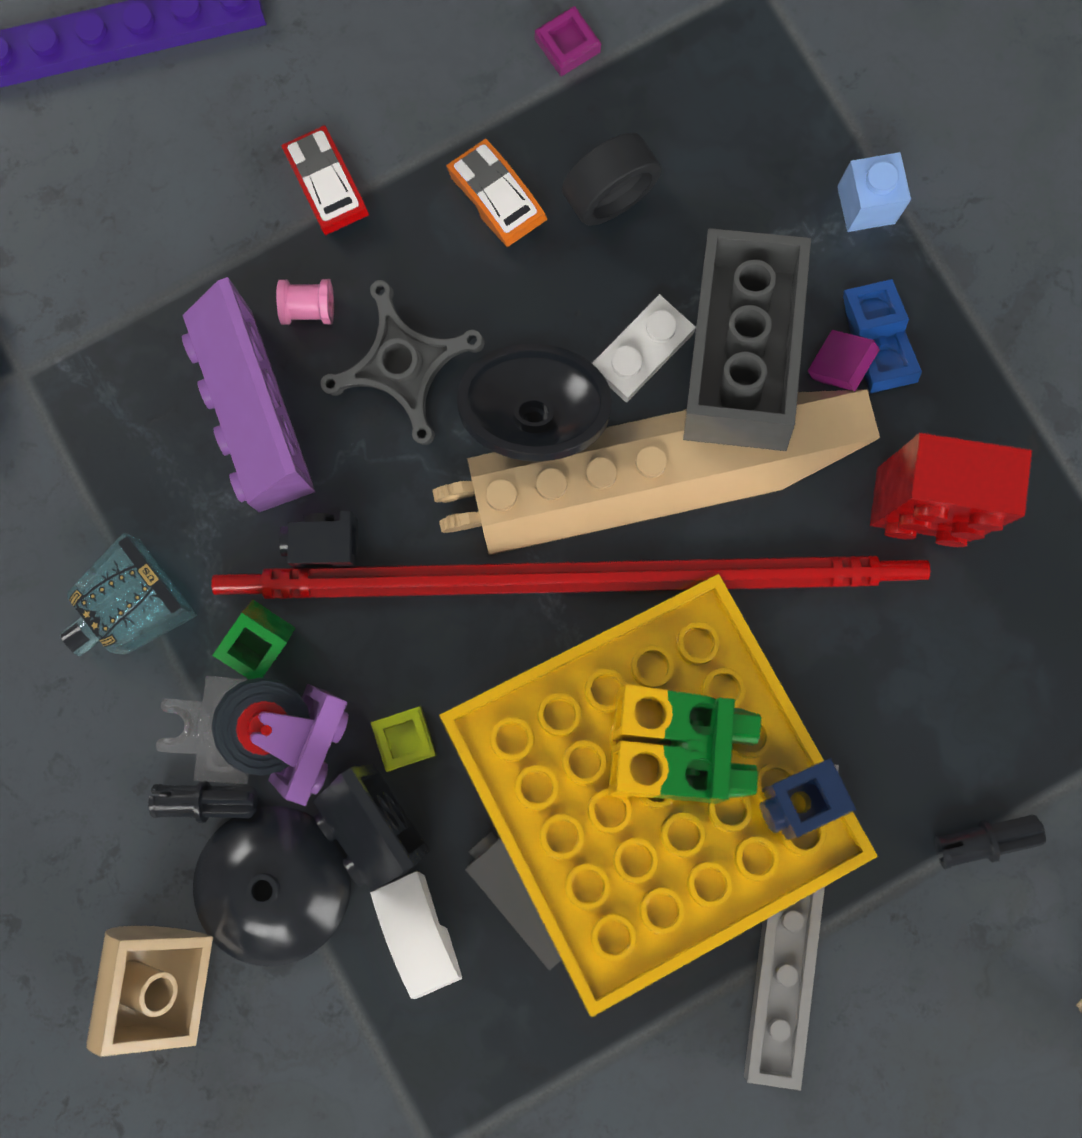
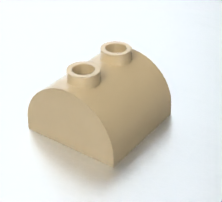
[86,926,213,1057]

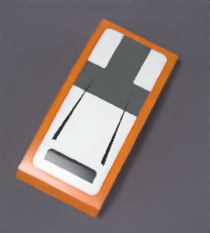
[446,138,547,247]

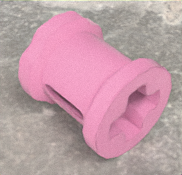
[276,279,334,325]

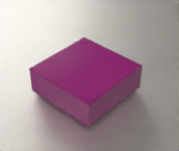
[534,6,601,77]
[807,330,880,392]

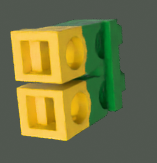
[608,684,761,804]

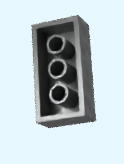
[683,228,811,451]

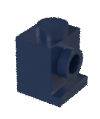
[760,758,856,840]

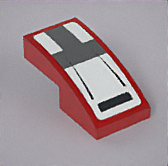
[281,125,369,235]

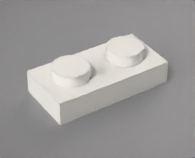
[592,294,696,403]

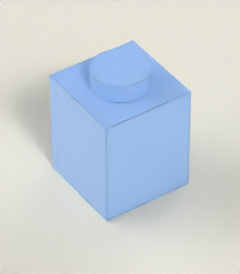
[837,152,911,232]

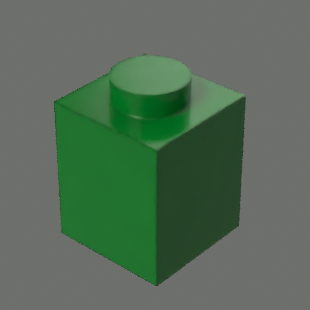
[212,600,296,680]

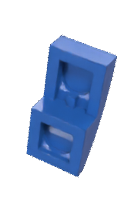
[843,279,922,393]

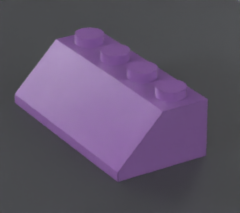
[182,277,315,512]

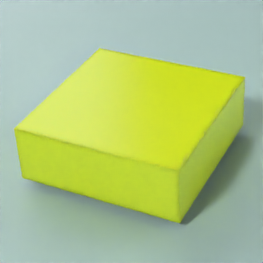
[371,706,437,772]

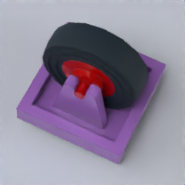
[211,677,348,806]

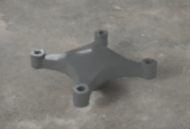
[321,280,485,445]

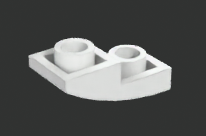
[370,871,463,999]

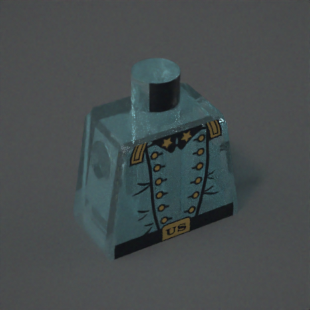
[60,533,197,657]

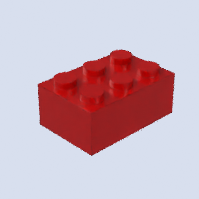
[870,433,1032,547]

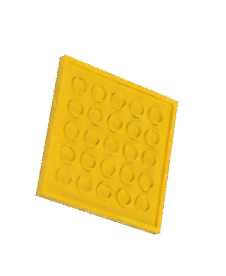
[439,574,878,1017]

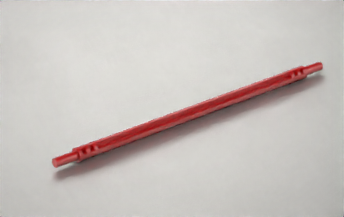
[211,556,930,599]

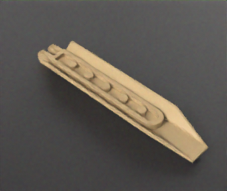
[433,389,880,555]

